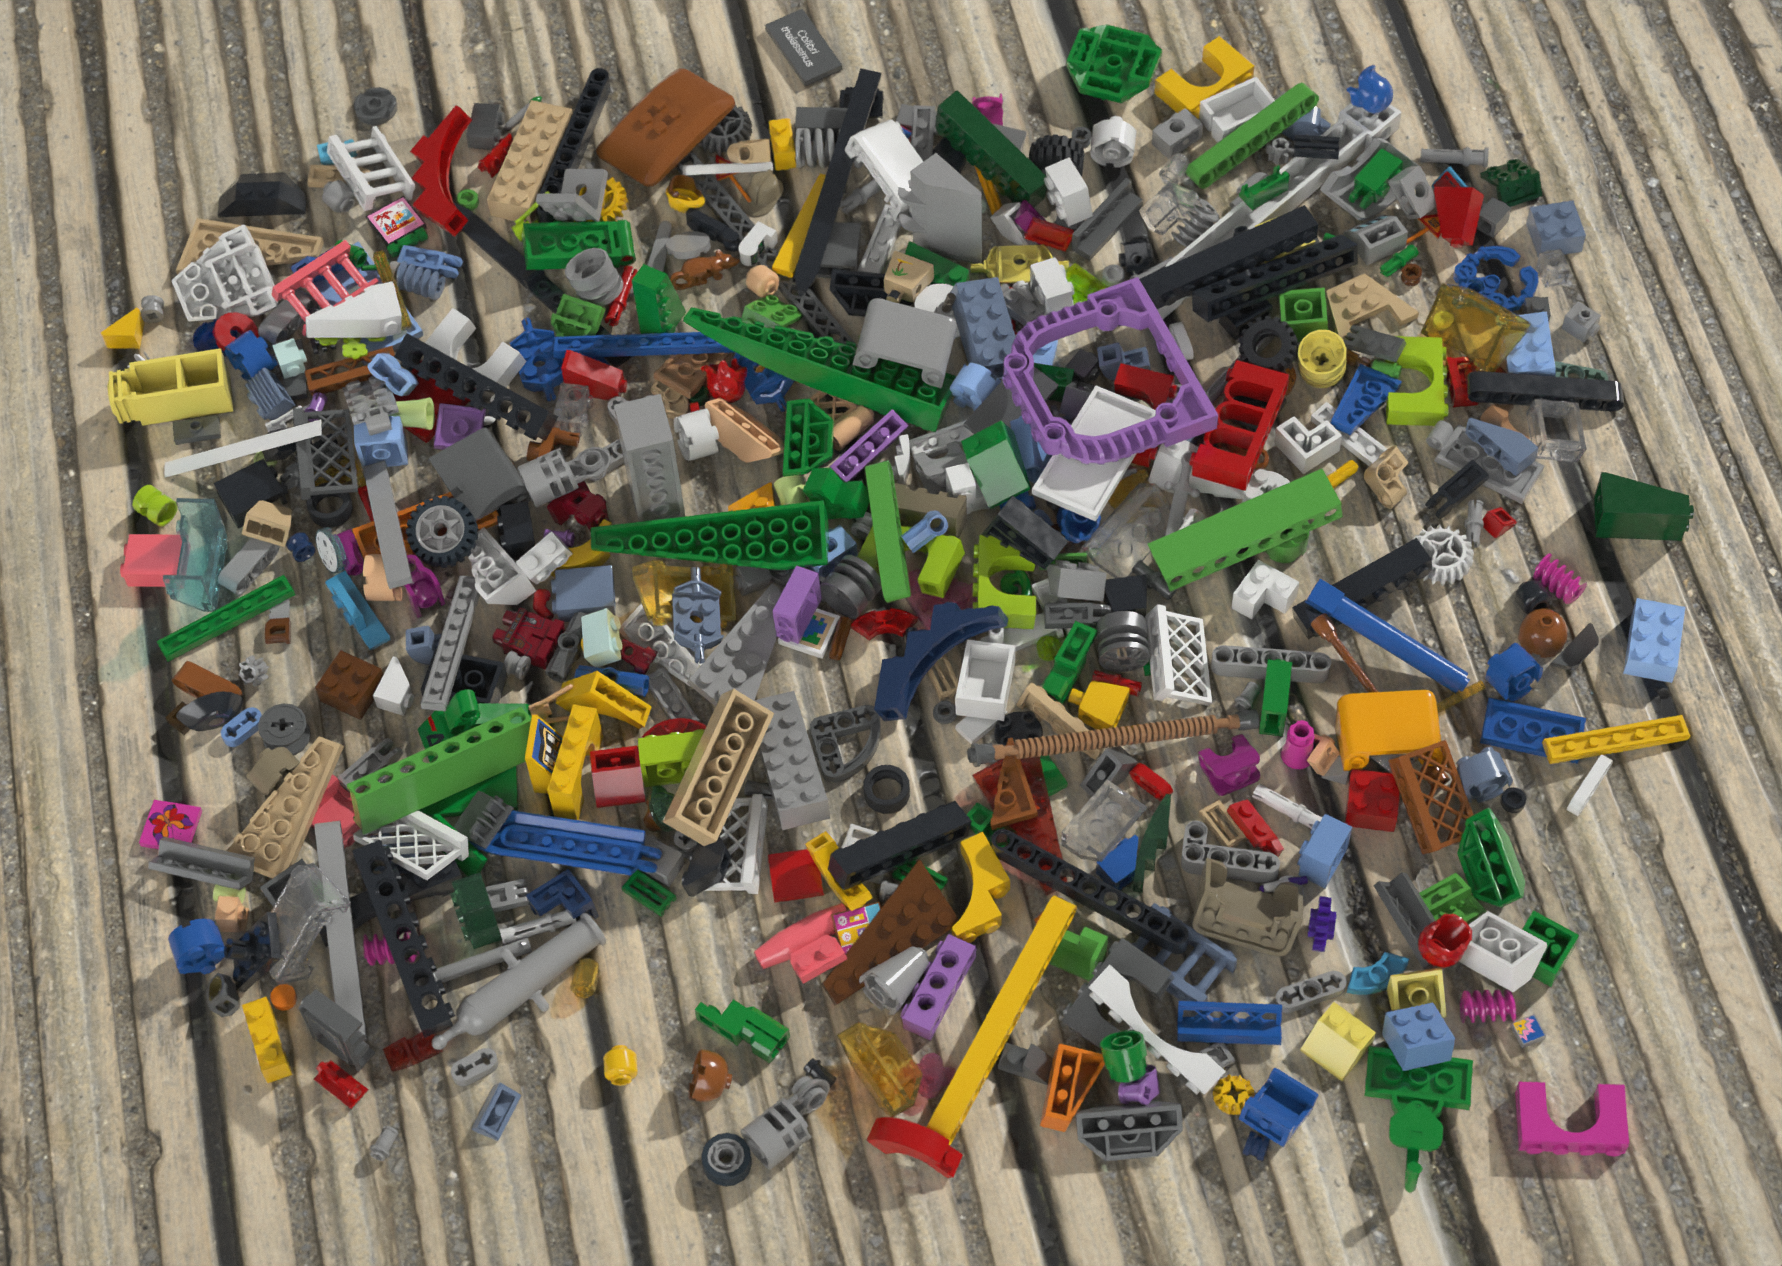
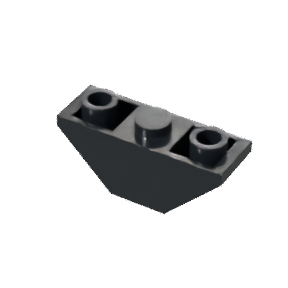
[682,836,732,897]

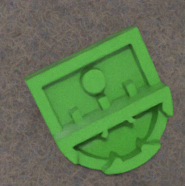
[551,294,606,337]

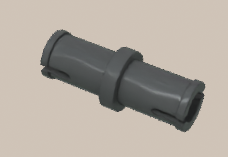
[1131,560,1177,601]

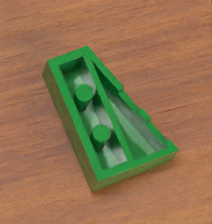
[905,241,969,286]

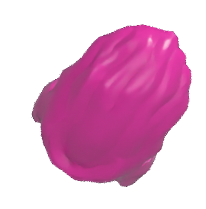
[972,93,1003,126]

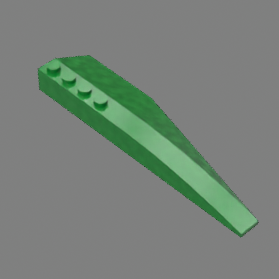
[683,307,956,433]

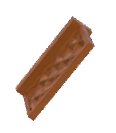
[1388,740,1473,854]

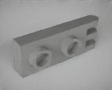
[459,879,529,919]

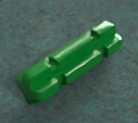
[386,227,428,258]

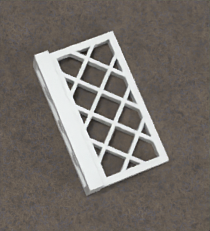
[1145,604,1212,706]
[704,794,768,894]
[353,811,469,880]

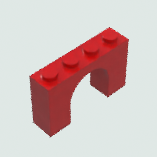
[1114,363,1178,467]

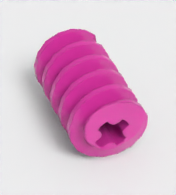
[1534,553,1587,604]
[363,932,417,966]
[1460,989,1516,1023]

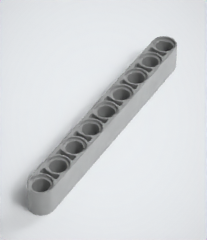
[315,820,367,1041]

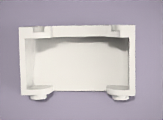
[845,119,923,221]

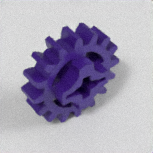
[1307,896,1337,952]

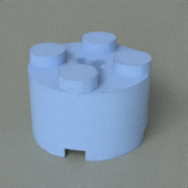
[950,363,1001,411]

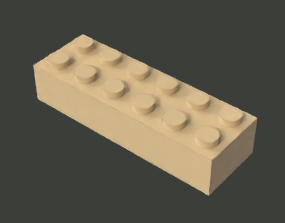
[487,100,573,223]
[663,689,774,846]

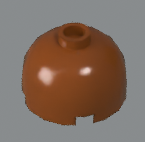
[1518,608,1568,658]
[688,1049,732,1102]

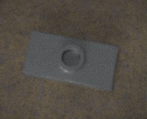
[173,415,221,445]

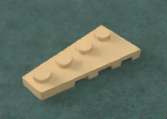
[1016,682,1105,760]

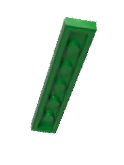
[156,575,295,662]

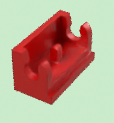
[1445,357,1478,408]

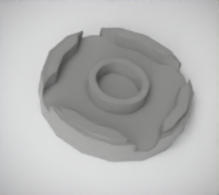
[666,231,711,259]

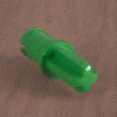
[1380,244,1419,277]

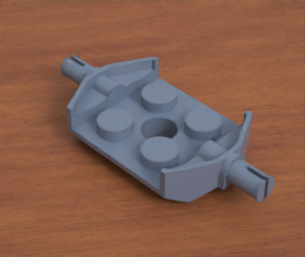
[672,567,724,664]

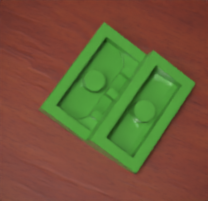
[1419,873,1486,925]

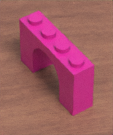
[1515,1082,1629,1157]

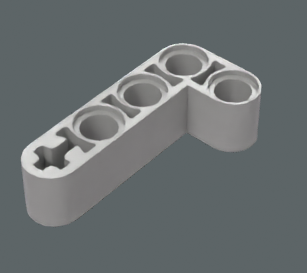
[1181,820,1280,884]

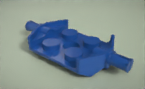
[510,318,564,401]
[733,353,794,412]

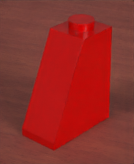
[1434,187,1484,248]
[561,350,627,400]

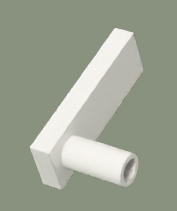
[980,612,1056,652]

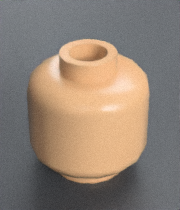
[746,265,779,298]

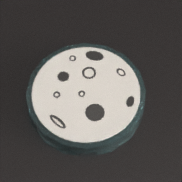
[315,527,346,574]

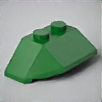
[783,398,834,477]
[1457,808,1525,908]

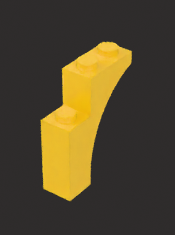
[952,832,1010,943]

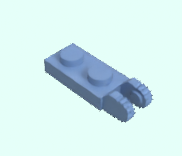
[397,245,463,278]

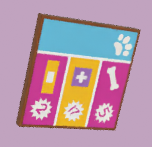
[831,902,881,954]

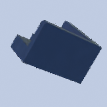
[525,869,599,919]

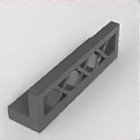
[1072,178,1143,261]
[148,837,255,890]
[1373,872,1438,969]

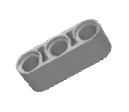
[258,289,318,345]
[218,537,280,595]

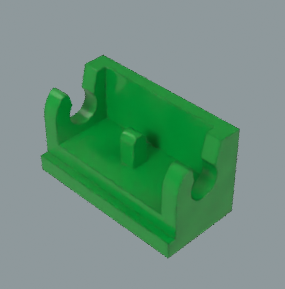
[1239,165,1290,211]

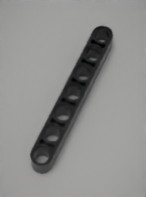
[1466,371,1624,412]

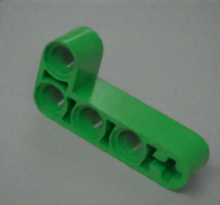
[444,690,532,736]

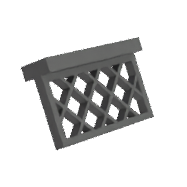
[293,408,358,500]

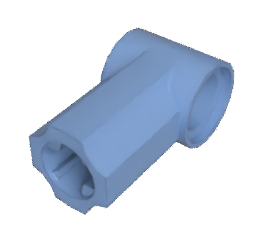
[901,511,948,553]

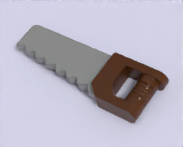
[265,580,291,644]

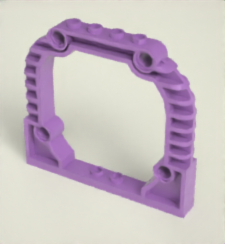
[1002,277,1218,465]

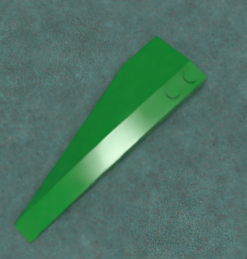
[591,500,829,570]

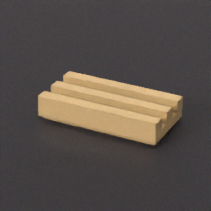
[927,654,959,701]
[1198,799,1247,848]

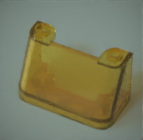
[1420,283,1531,372]
[631,560,736,628]

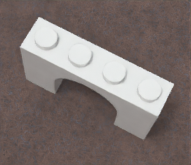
[425,308,526,402]

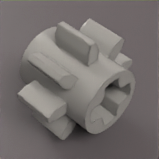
[1266,137,1294,165]
[238,655,269,687]

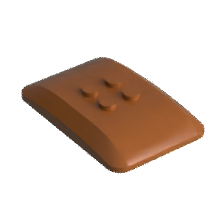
[596,68,735,187]

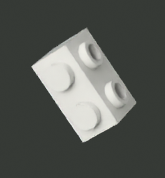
[515,531,573,584]

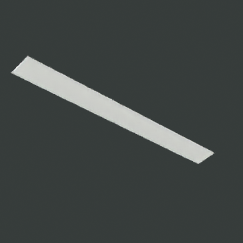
[164,420,322,478]

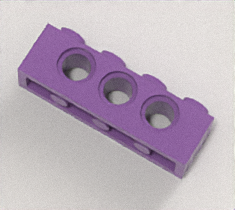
[830,409,908,482]
[900,934,976,1041]

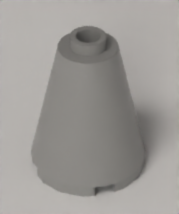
[859,946,929,1015]

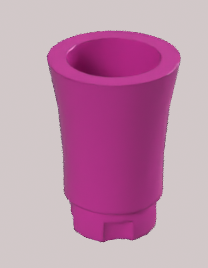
[1280,720,1314,769]

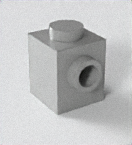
[1562,301,1601,343]

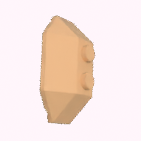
[705,398,784,463]

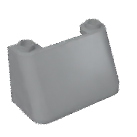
[853,298,957,388]

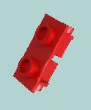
[477,133,514,178]
[313,1060,368,1109]

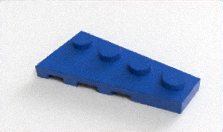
[1330,364,1402,435]

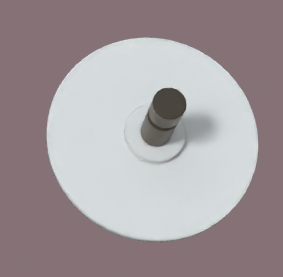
[914,284,960,339]

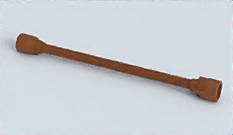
[1311,613,1450,790]

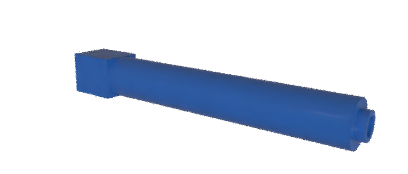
[1305,579,1470,693]

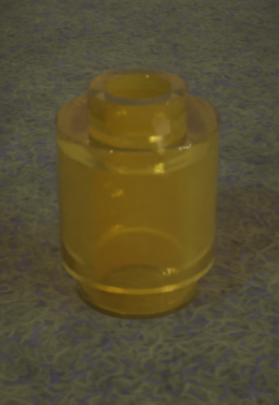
[570,959,600,999]

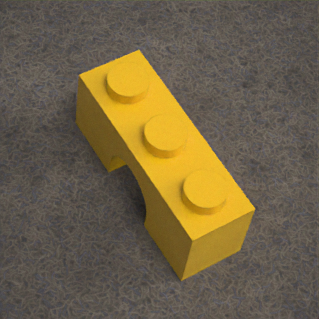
[242,996,292,1084]

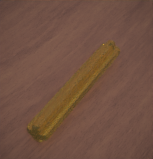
[373,250,412,331]

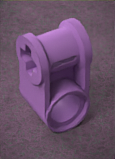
[1118,1065,1160,1105]

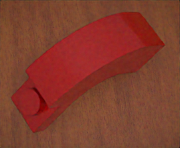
[866,1117,963,1178]

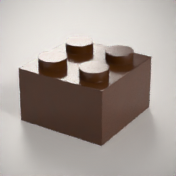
[315,650,383,720]

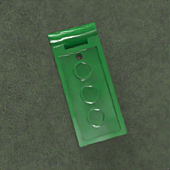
[522,220,636,270]

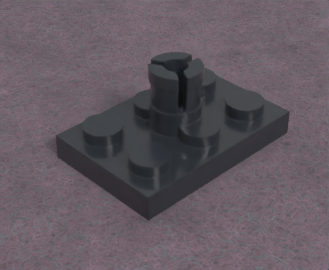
[224,912,281,992]

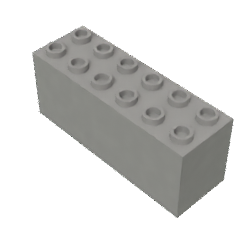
[614,394,685,522]

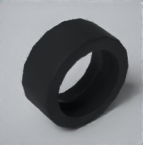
[306,482,353,528]
[863,765,910,814]

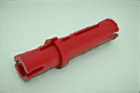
[604,266,638,326]

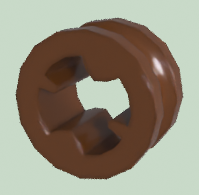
[1401,263,1422,286]

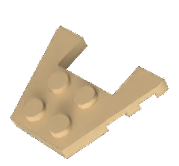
[1325,273,1419,350]

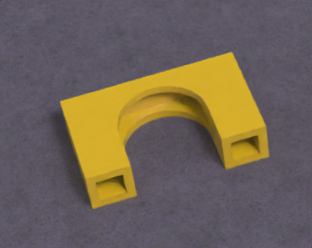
[1154,36,1254,119]
[547,704,603,820]

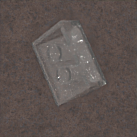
[1061,779,1147,862]

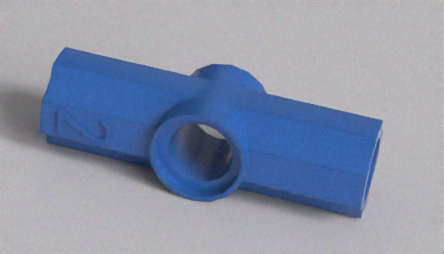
[574,665,650,697]

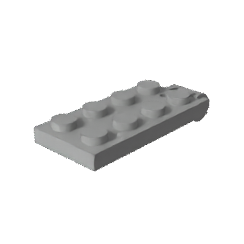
[342,376,399,436]
[1426,420,1544,504]

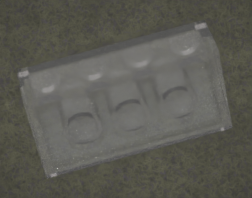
[1082,483,1171,578]

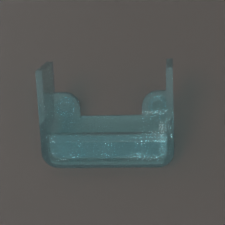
[163,498,227,612]

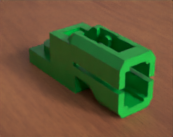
[1041,621,1097,705]
[694,999,790,1064]

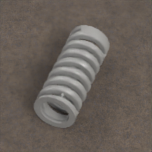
[796,128,865,169]

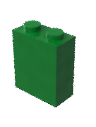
[1259,659,1292,737]

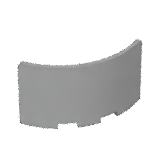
[1320,137,1422,221]

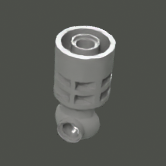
[517,447,611,507]
[740,1076,830,1170]

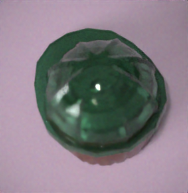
[643,785,675,832]

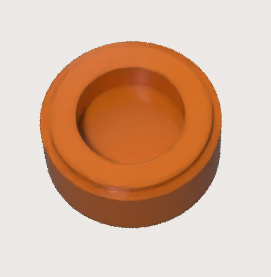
[270,984,297,1011]

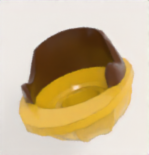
[665,175,705,213]

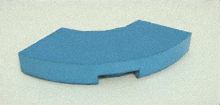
[1346,952,1409,995]

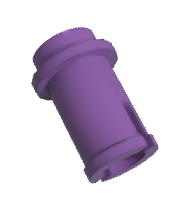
[304,393,327,422]
[543,529,575,547]

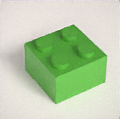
[1279,287,1328,342]

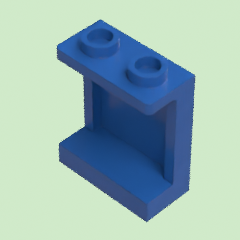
[1239,1068,1319,1147]

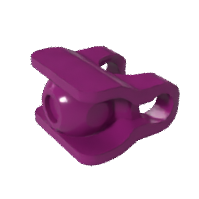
[404,555,445,618]
[1198,734,1261,796]

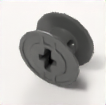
[258,703,311,755]

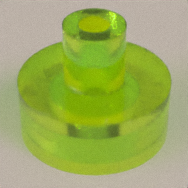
[1036,635,1060,661]

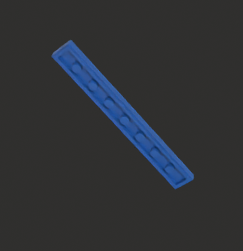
[553,332,735,359]

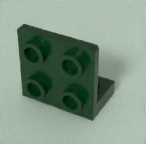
[1480,159,1543,207]

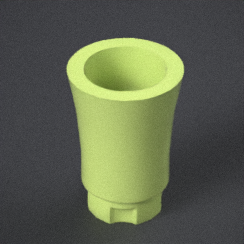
[388,398,435,430]
[774,475,807,505]

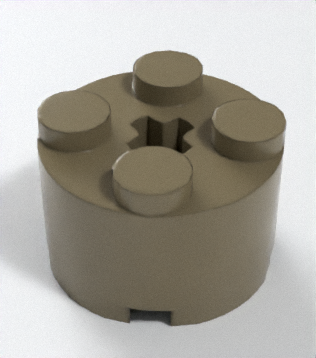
[247,747,300,799]

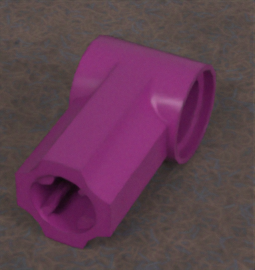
[329,529,364,576]

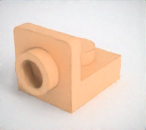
[1307,733,1340,776]

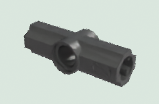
[545,612,587,682]

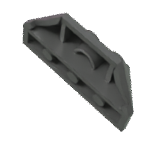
[1076,1100,1183,1161]

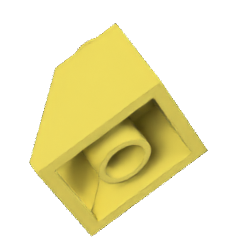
[1300,1002,1376,1081]

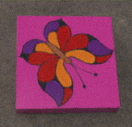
[139,800,202,849]

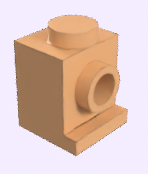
[215,896,250,933]

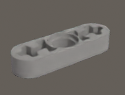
[1275,971,1346,1013]

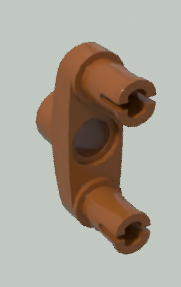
[526,427,580,461]

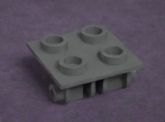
[454,790,514,849]

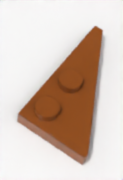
[991,738,1038,830]

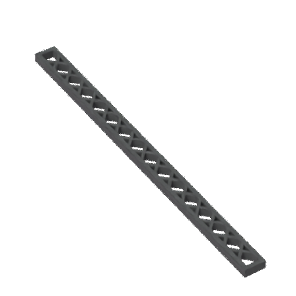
[675,150,858,347]

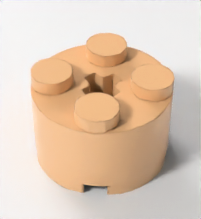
[363,554,402,601]

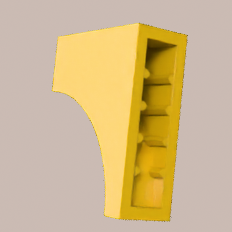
[556,671,652,729]

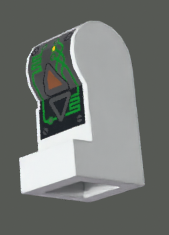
[739,221,778,266]

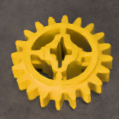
[574,177,628,222]

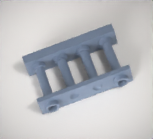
[1131,903,1237,1002]

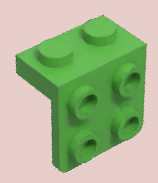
[741,295,803,329]

